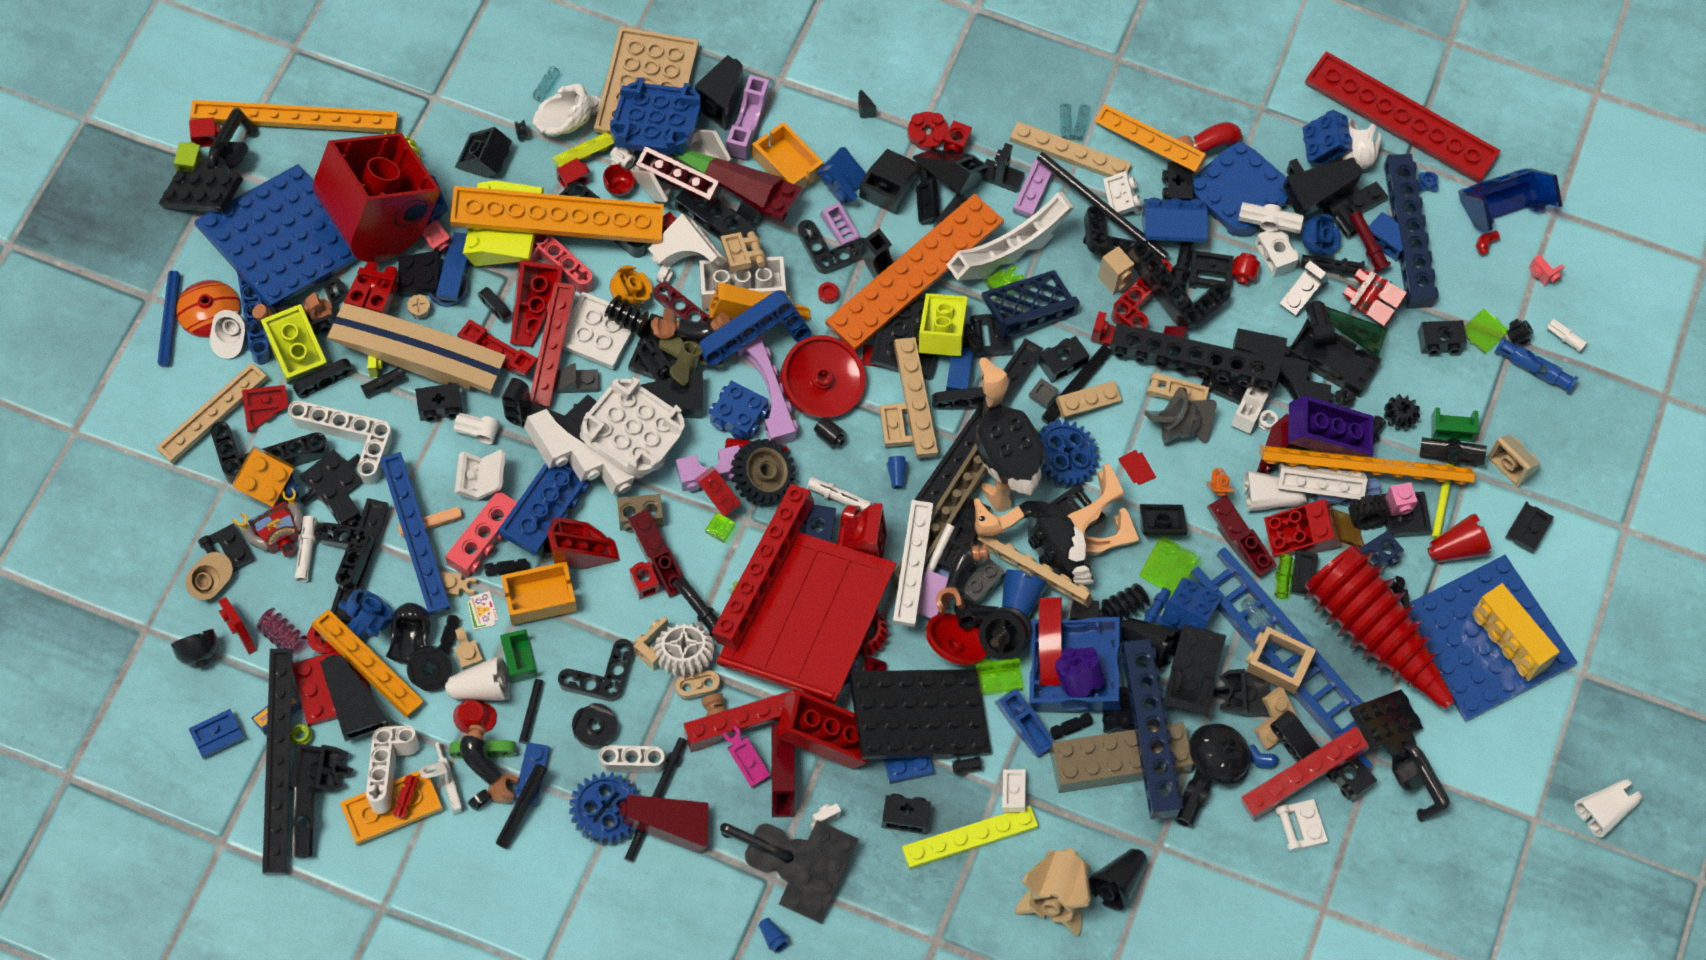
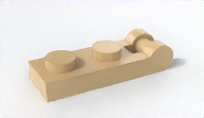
[1146,373,1209,401]

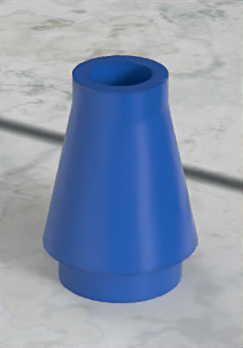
[886,456,908,489]
[758,918,789,953]

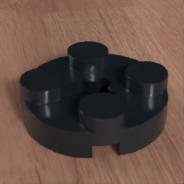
[407,645,452,691]
[572,703,617,749]

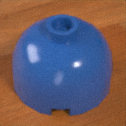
[1301,214,1341,256]

